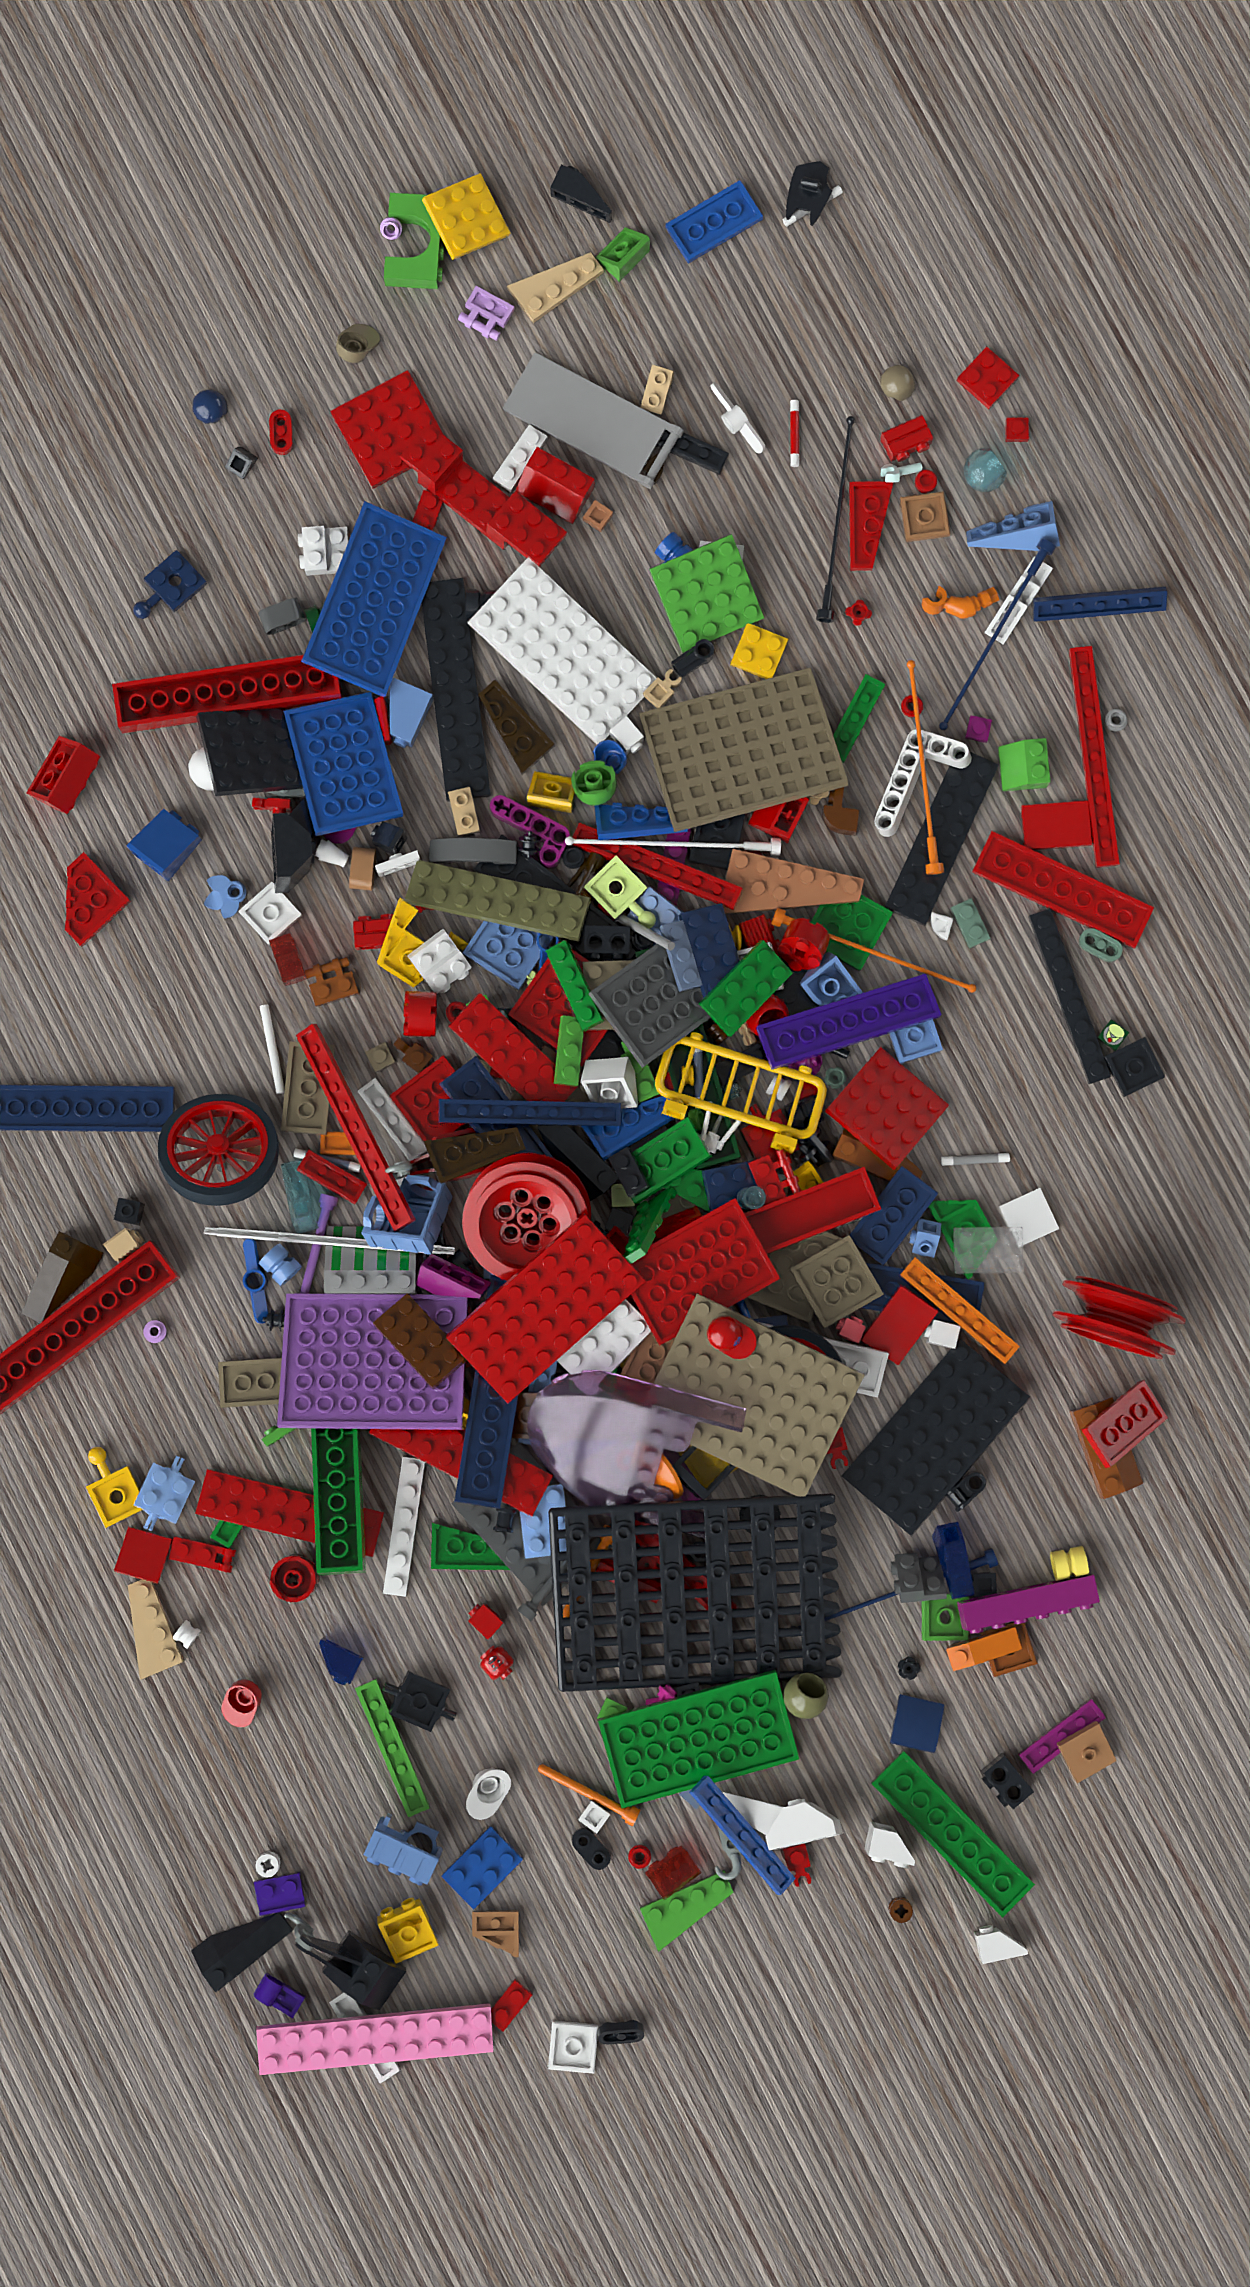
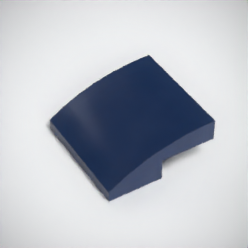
[890,1694,945,1753]

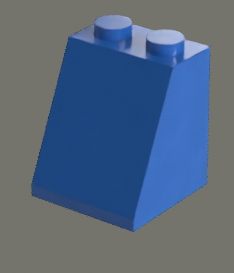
[127,809,202,882]

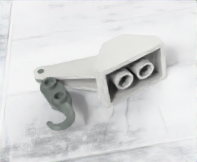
[715,1792,843,1880]

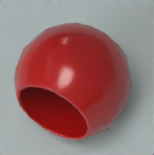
[745,994,789,1036]

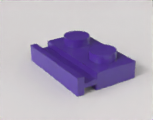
[254,1872,306,1916]

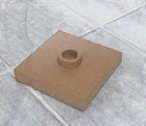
[1056,1721,1117,1783]

